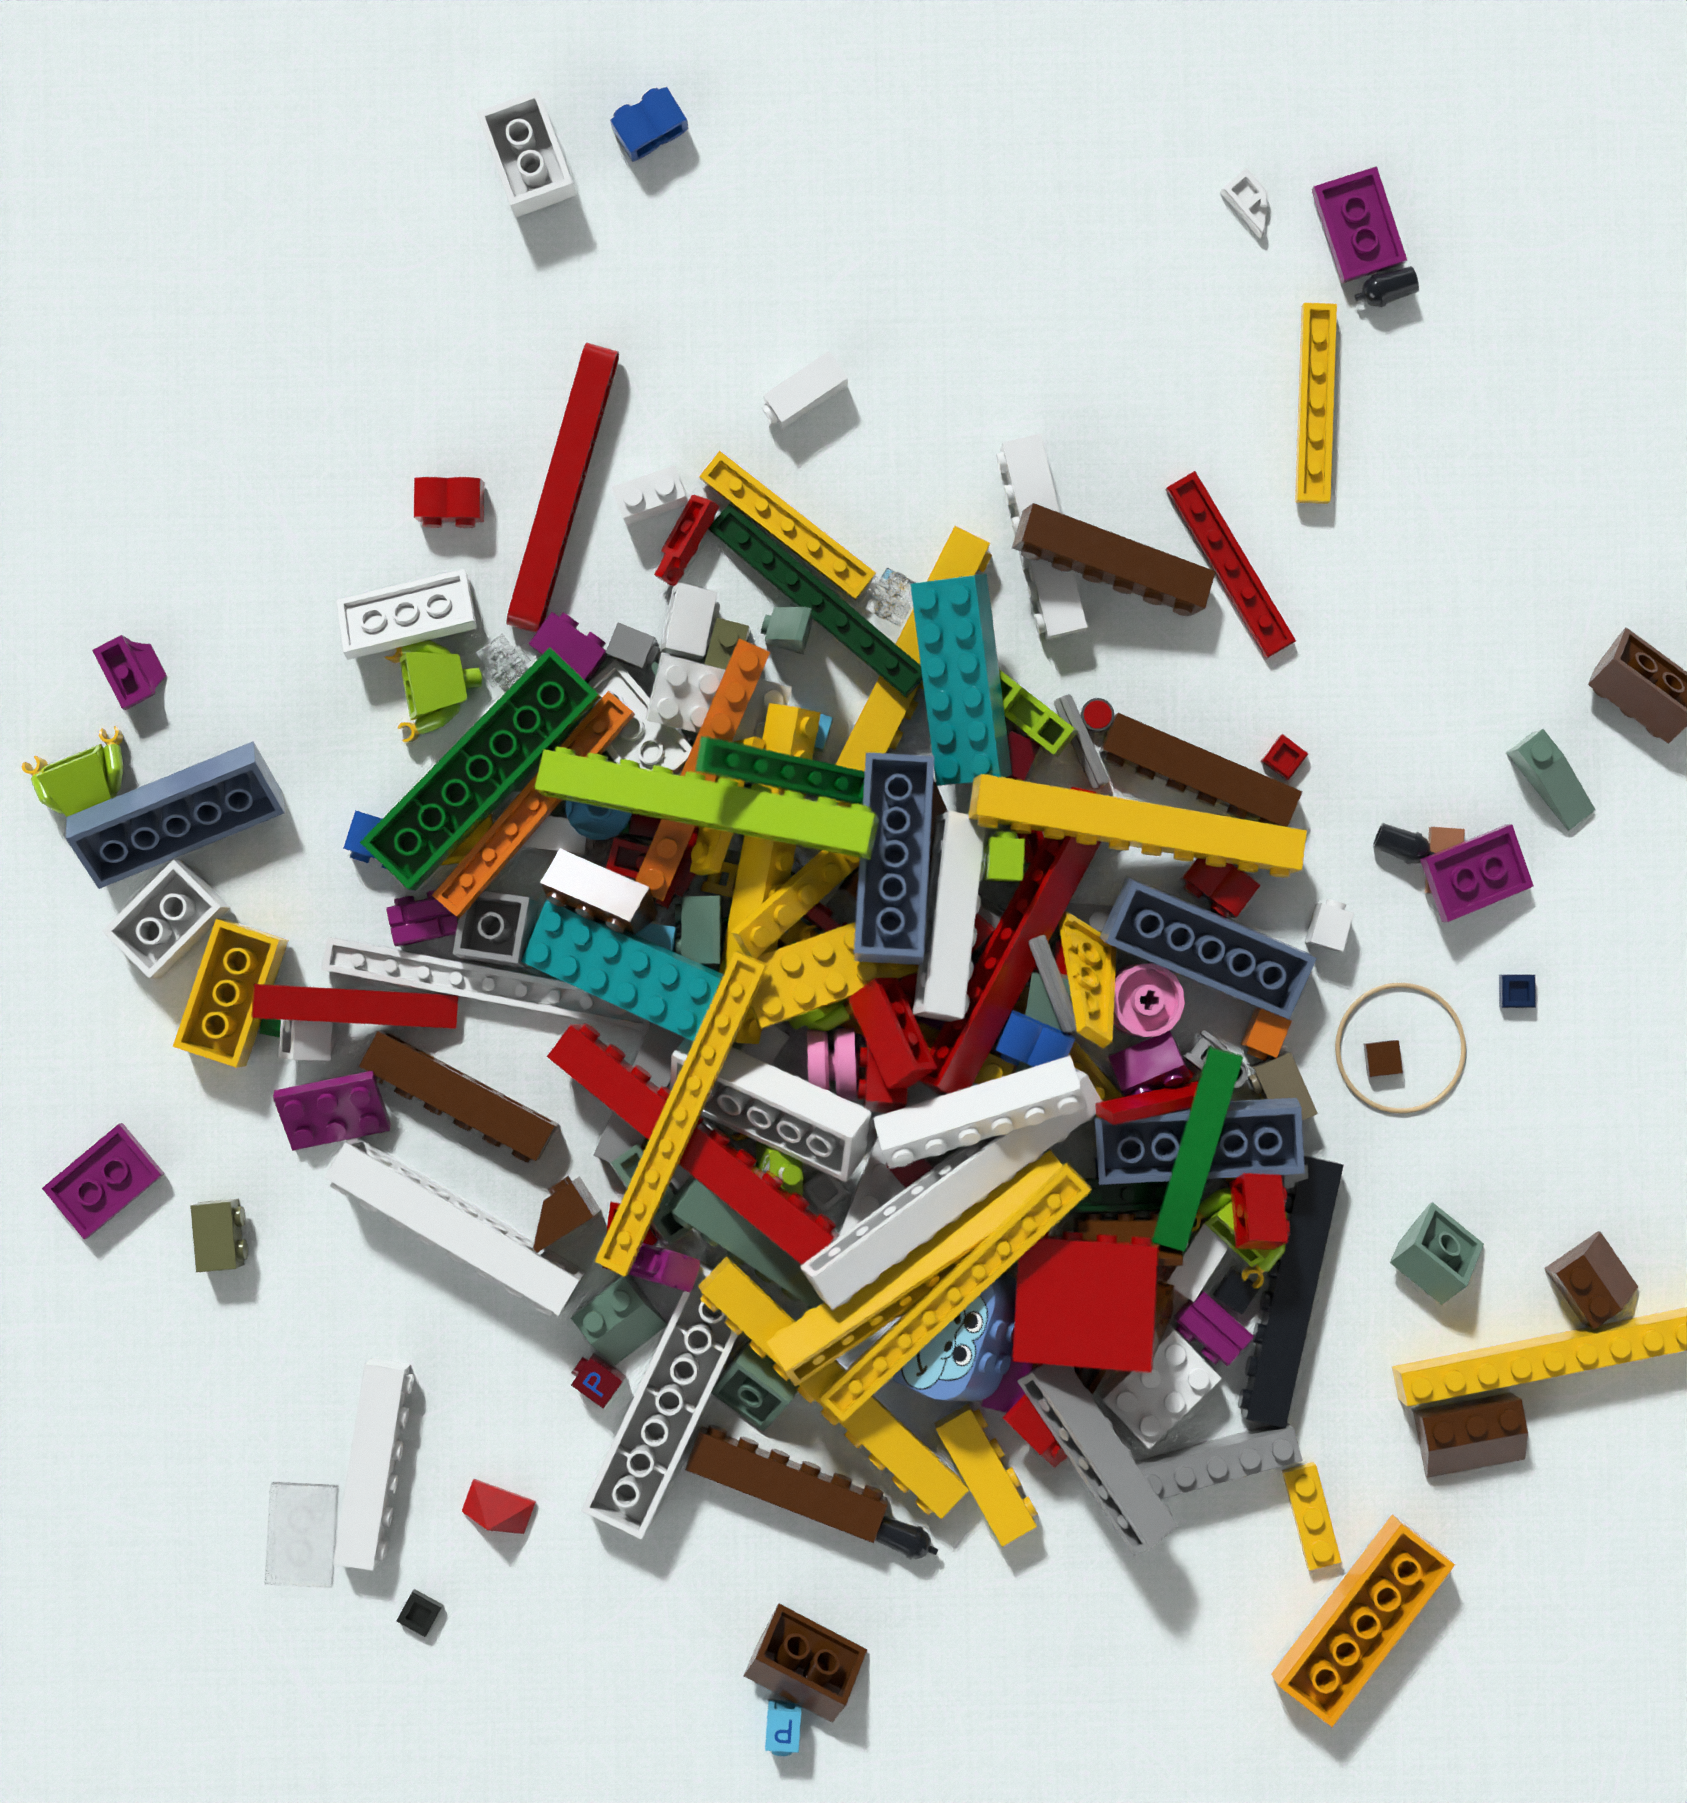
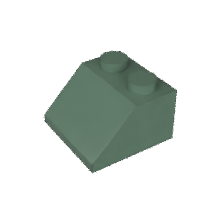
[675,896,723,964]
[1390,1202,1484,1305]
[571,1274,668,1366]
[711,1339,800,1432]

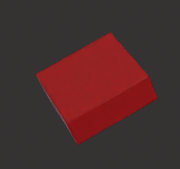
[1261,734,1309,781]

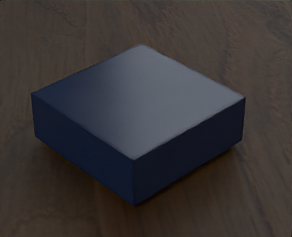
[1499,974,1536,1008]

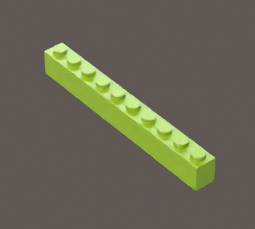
[534,747,879,860]

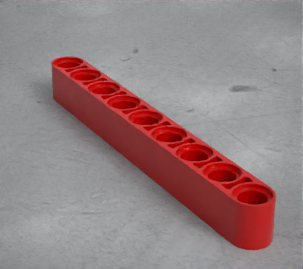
[506,342,619,633]

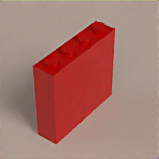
[1013,1230,1159,1373]

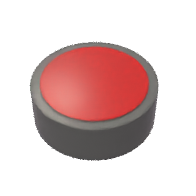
[1080,698,1114,732]

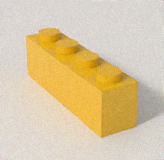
[934,1403,1038,1547]

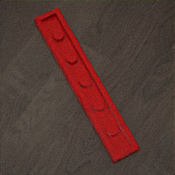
[1165,471,1296,659]
[251,984,458,1029]

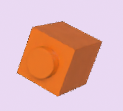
[1241,1007,1292,1061]

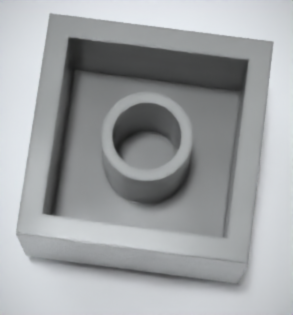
[452,891,538,969]

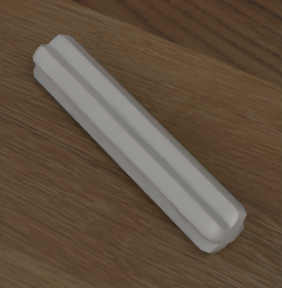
[1054,694,1109,789]
[1029,935,1077,1033]

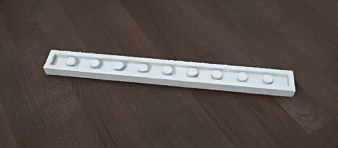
[321,937,651,1031]

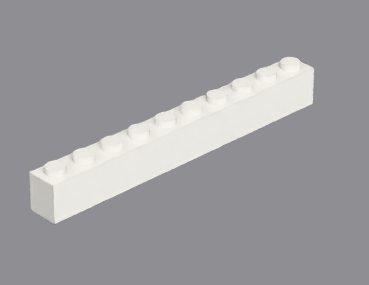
[800,1067,1102,1310]

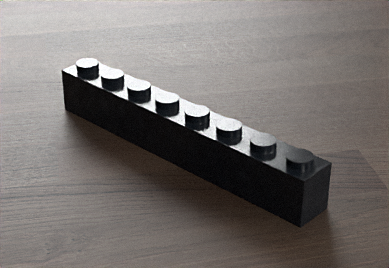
[1238,1155,1344,1428]

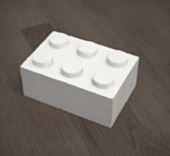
[476,90,577,218]
[102,859,231,979]
[1098,1324,1222,1449]

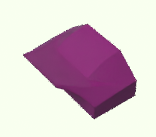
[92,635,167,710]

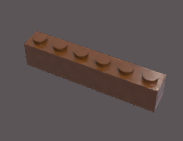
[1012,503,1216,616]
[1099,713,1303,827]
[359,1030,559,1163]
[685,1424,888,1543]

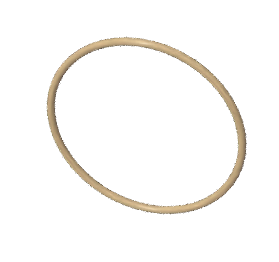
[1335,983,1466,1113]

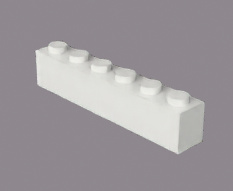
[996,433,1087,641]
[913,811,988,1022]
[873,1056,1087,1169]
[333,1358,414,1571]

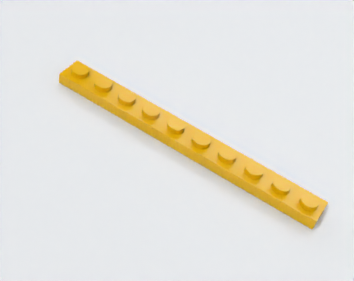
[595,951,768,1277]
[819,1163,1091,1422]

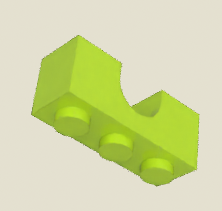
[999,669,1079,757]
[982,831,1025,883]

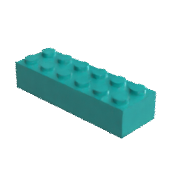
[910,574,1012,786]
[521,900,724,1042]

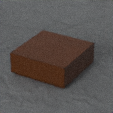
[1363,1040,1403,1077]

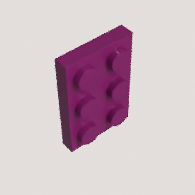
[1311,166,1407,283]
[1420,824,1534,922]
[273,1071,391,1151]
[42,1123,165,1239]

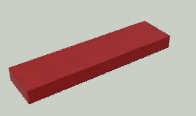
[1095,1081,1198,1125]

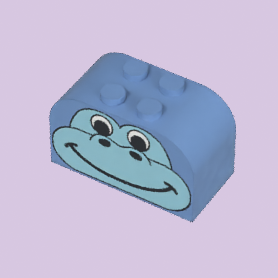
[892,1271,1017,1401]

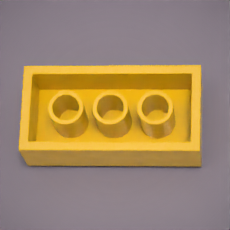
[172,919,289,1068]

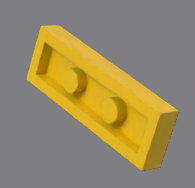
[1282,1462,1341,1571]

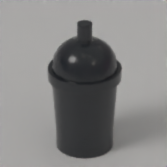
[1354,266,1419,308]
[1373,823,1435,865]
[875,1515,938,1560]

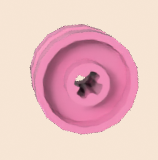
[1113,963,1185,1037]
[807,1028,859,1101]

